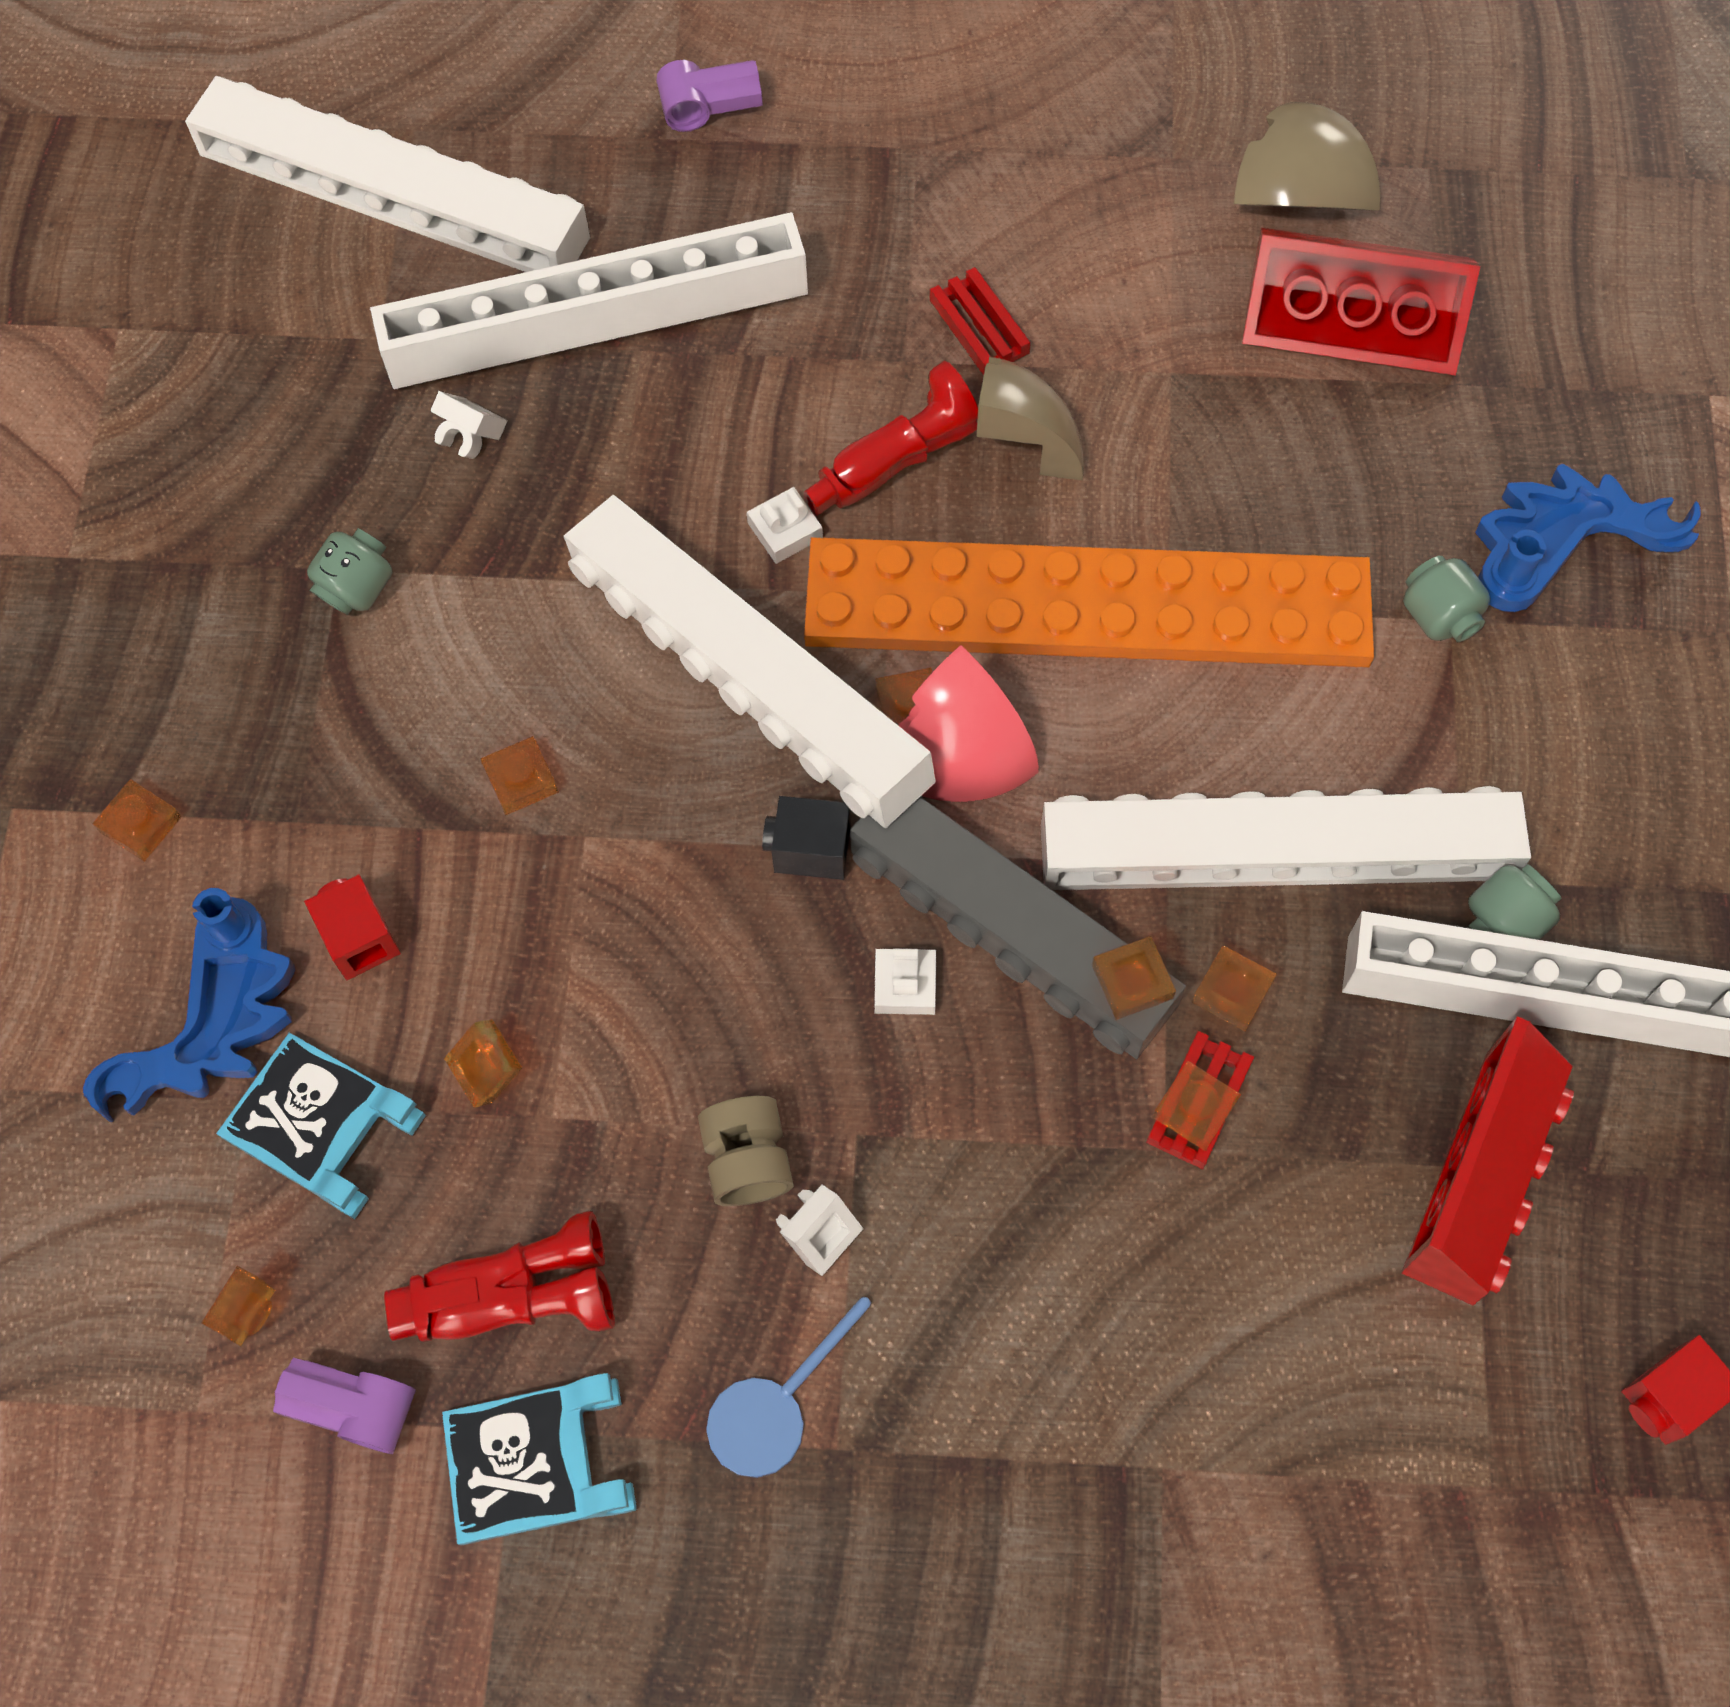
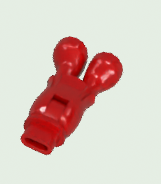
[804,360,978,516]
[384,1211,615,1342]

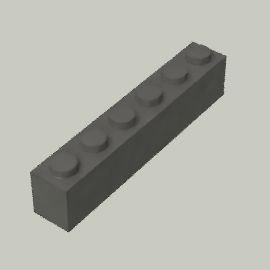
[850,797,1186,1060]

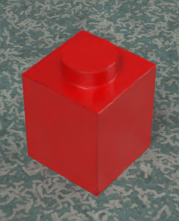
[304,874,401,981]
[1621,1335,1730,1445]

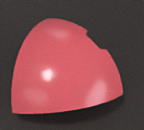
[898,645,1039,802]

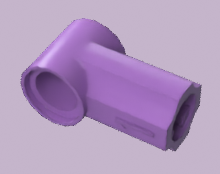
[656,60,763,132]
[273,1357,416,1454]

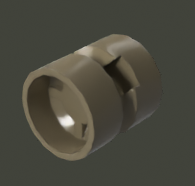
[698,1096,794,1206]

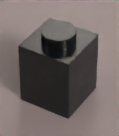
[762,796,851,880]

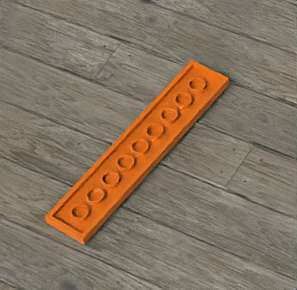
[804,537,1374,668]

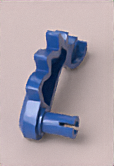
[1475,464,1701,612]
[83,888,295,1123]

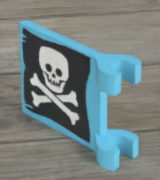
[216,1032,426,1219]
[442,1373,637,1545]

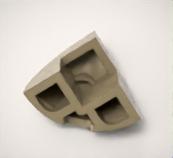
[1234,102,1380,211]
[977,357,1084,480]

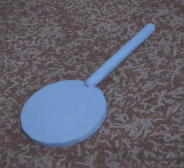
[706,1297,871,1478]

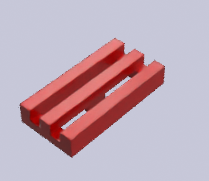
[930,267,1031,375]
[1146,1031,1254,1170]

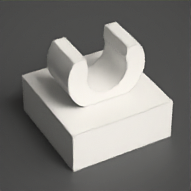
[430,391,508,459]
[747,487,823,564]
[875,948,936,1015]
[776,1185,863,1276]

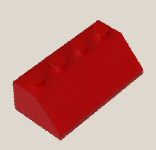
[1242,227,1481,375]
[1401,1016,1574,1305]

